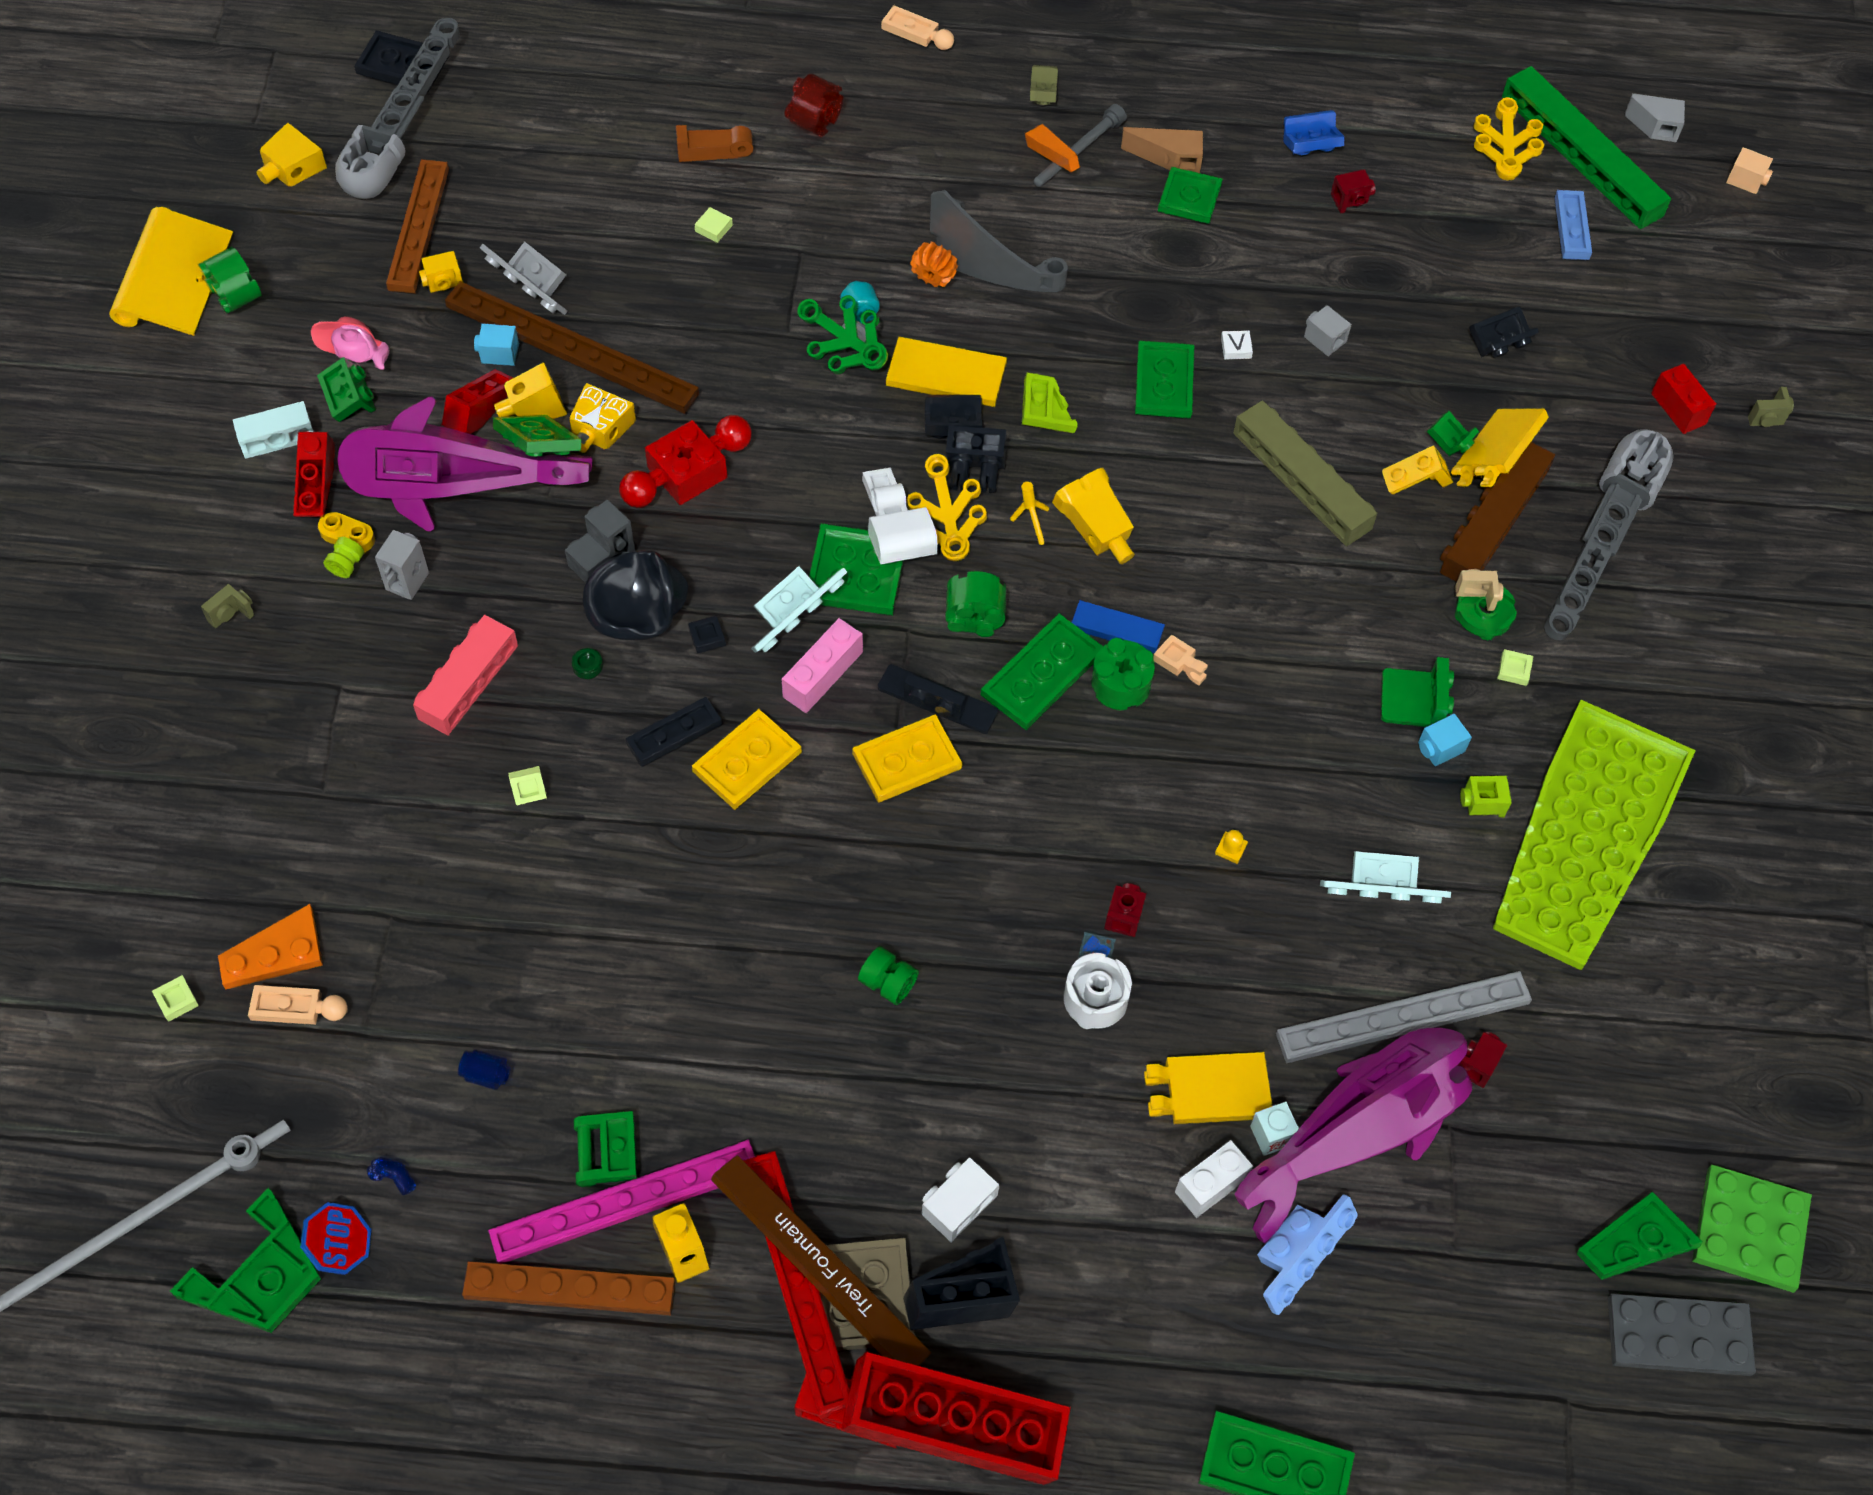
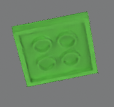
[1692,1164,1812,1293]

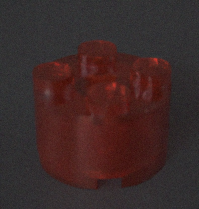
[785,74,843,137]

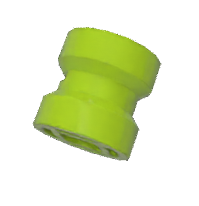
[323,537,364,578]

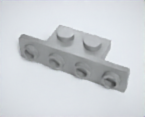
[480,241,568,315]

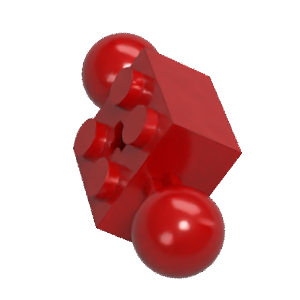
[619,415,752,508]

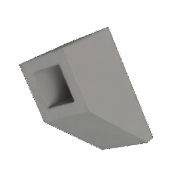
[1625,93,1685,142]

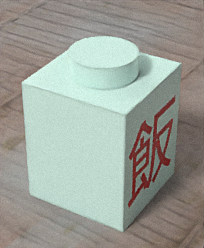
[1250,1102,1299,1156]

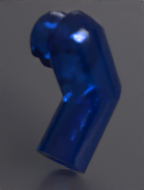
[367,1157,416,1195]

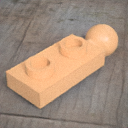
[881,5,954,50]
[248,985,347,1025]

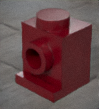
[1331,169,1376,213]
[1104,883,1147,937]
[1458,1032,1507,1088]

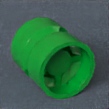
[858,946,919,1006]

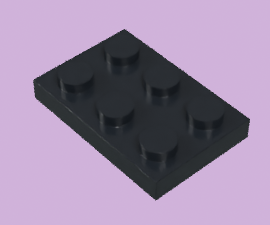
[354,30,449,93]

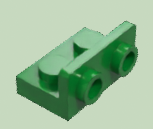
[317,357,376,422]

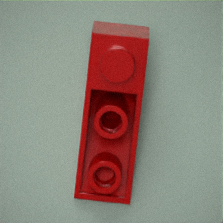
[293,432,335,517]

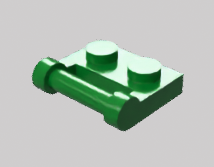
[573,1111,637,1187]

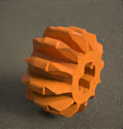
[910,242,958,287]

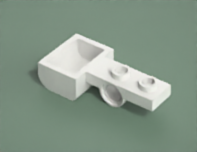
[862,468,938,564]

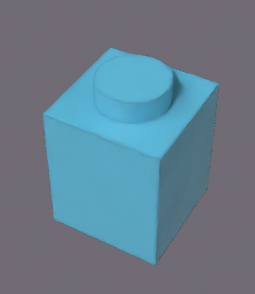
[474,324,519,366]
[1418,713,1472,766]

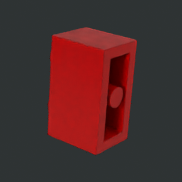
[1651,364,1716,434]

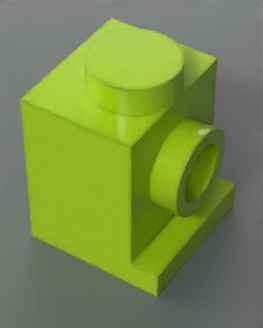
[1460,776,1512,817]

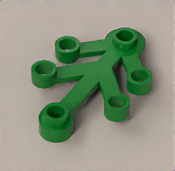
[797,295,888,374]

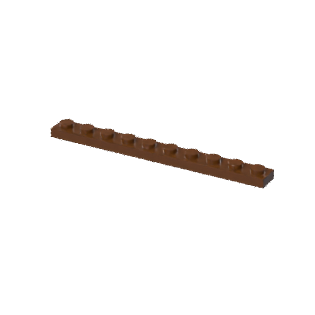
[445,281,699,414]

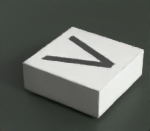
[1221,331,1253,359]

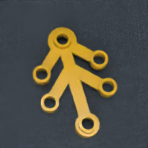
[1474,97,1544,181]
[906,454,987,561]

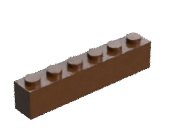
[1440,442,1556,582]

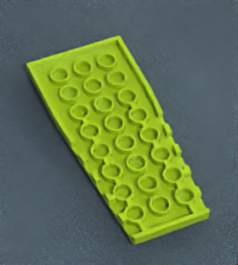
[1493,700,1696,970]

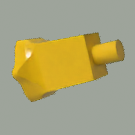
[1052,468,1135,564]

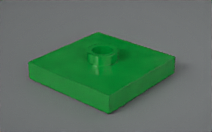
[1158,167,1223,224]

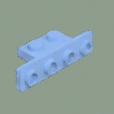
[1257,1194,1358,1315]

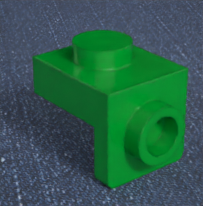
[1427,411,1479,456]

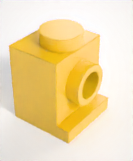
[419,251,462,293]

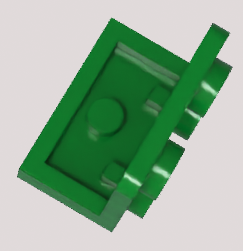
[1381,657,1454,727]

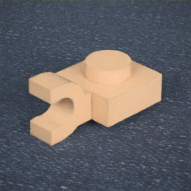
[1153,635,1208,686]

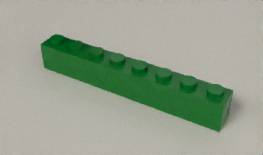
[1502,66,1672,230]

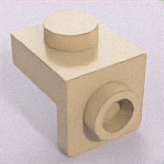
[1455,569,1503,611]

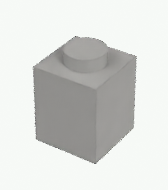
[1304,305,1352,356]

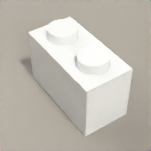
[1175,1140,1253,1218]
[922,1157,999,1242]

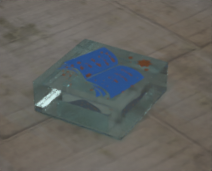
[1078,932,1116,959]

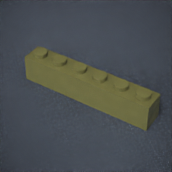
[1233,400,1377,547]

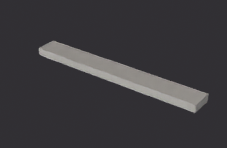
[1276,971,1532,1063]

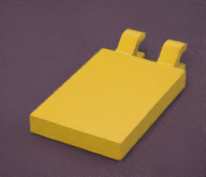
[1451,408,1549,487]
[1144,1052,1272,1124]

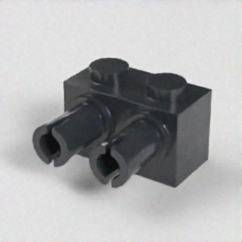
[946,425,1008,493]

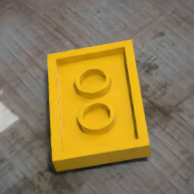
[692,709,802,810]
[852,714,962,803]

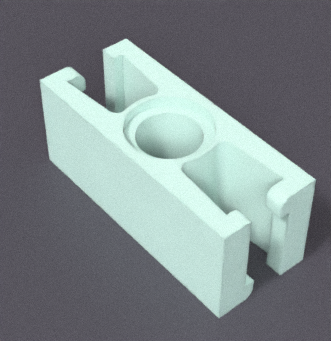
[233,401,313,459]

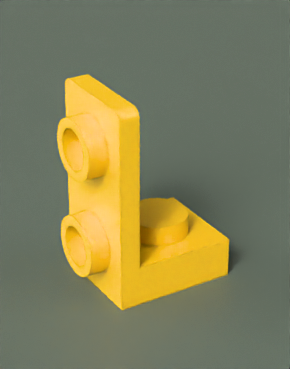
[1382,445,1453,495]

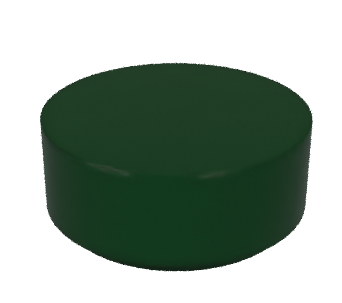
[572,648,603,679]

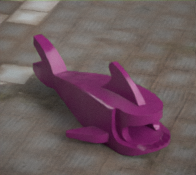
[337,396,593,532]
[1234,1028,1473,1244]

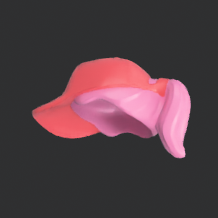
[311,316,389,370]

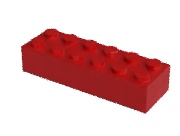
[841,1352,1071,1485]

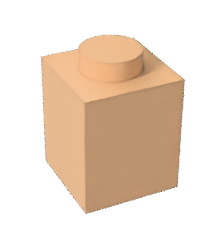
[1726,147,1773,194]

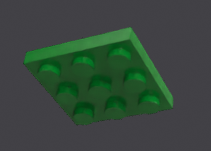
[809,524,904,616]

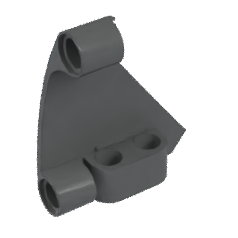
[930,190,1068,292]

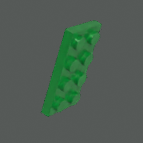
[980,613,1103,730]
[1198,1411,1355,1495]

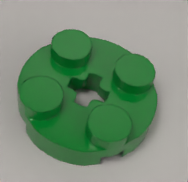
[1455,587,1517,640]

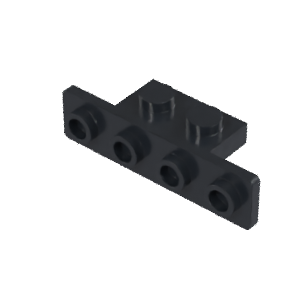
[878,664,998,734]

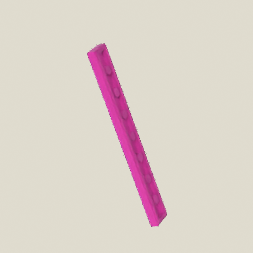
[488,1140,755,1264]

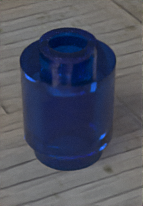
[458,1049,511,1090]

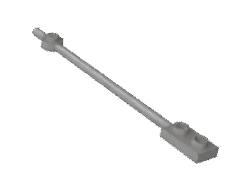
[0,1119,291,1312]

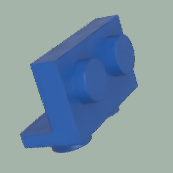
[1284,110,1344,155]

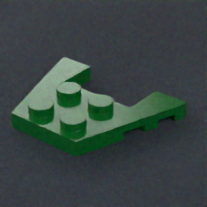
[170,1188,321,1333]

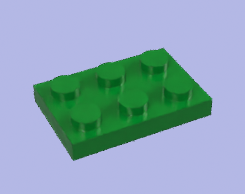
[1135,341,1194,418]
[493,415,582,457]

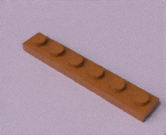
[386,159,449,293]
[462,1261,675,1316]

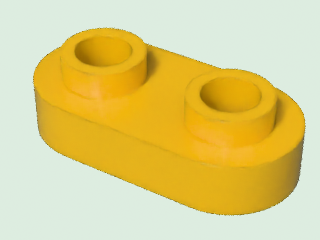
[318,512,375,552]

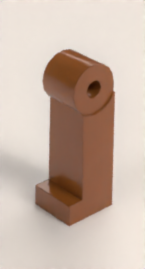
[676,125,753,162]

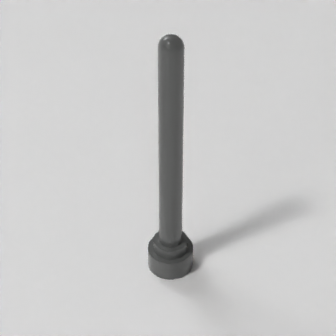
[1034,104,1127,187]

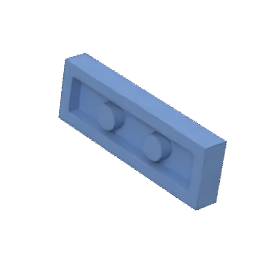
[1555,190,1592,260]

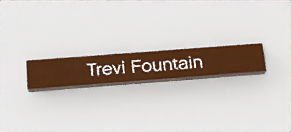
[711,1155,931,1366]

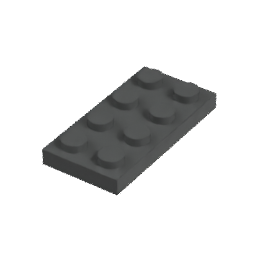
[1608,1294,1756,1376]

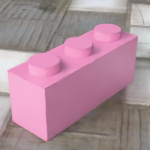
[782,618,863,713]

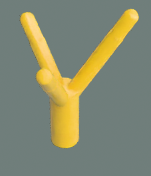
[1010,482,1049,545]

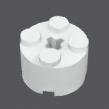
[1064,953,1132,1029]

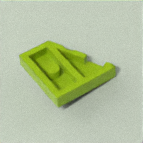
[1022,372,1078,433]

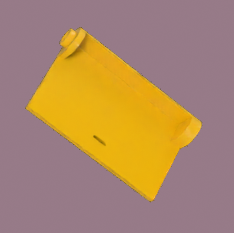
[109,207,233,336]

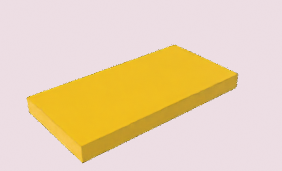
[886,337,1007,407]

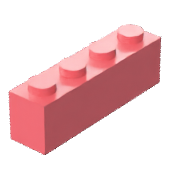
[413,615,518,736]

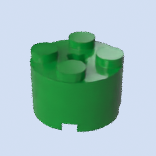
[198,246,262,314]
[945,571,1006,637]
[1091,638,1155,710]

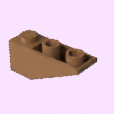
[1121,127,1203,173]

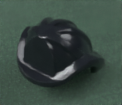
[583,550,688,640]

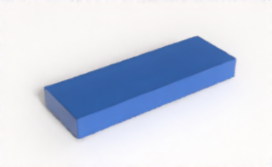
[1072,600,1165,653]

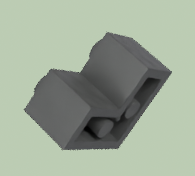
[565,500,635,583]

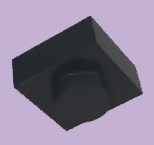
[688,615,726,654]

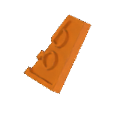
[218,904,323,990]

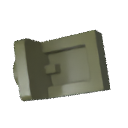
[1030,65,1058,105]
[1748,387,1794,427]

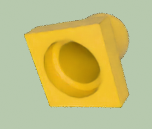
[1215,830,1248,864]

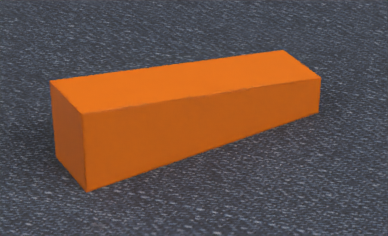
[1025,124,1080,172]

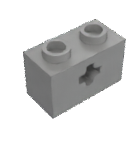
[375,530,429,600]

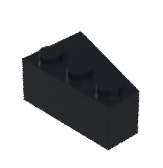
[903,1236,1020,1330]

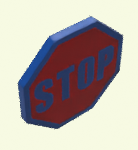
[300,1202,371,1275]

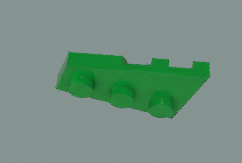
[1577,1192,1703,1280]

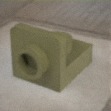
[201,584,255,629]

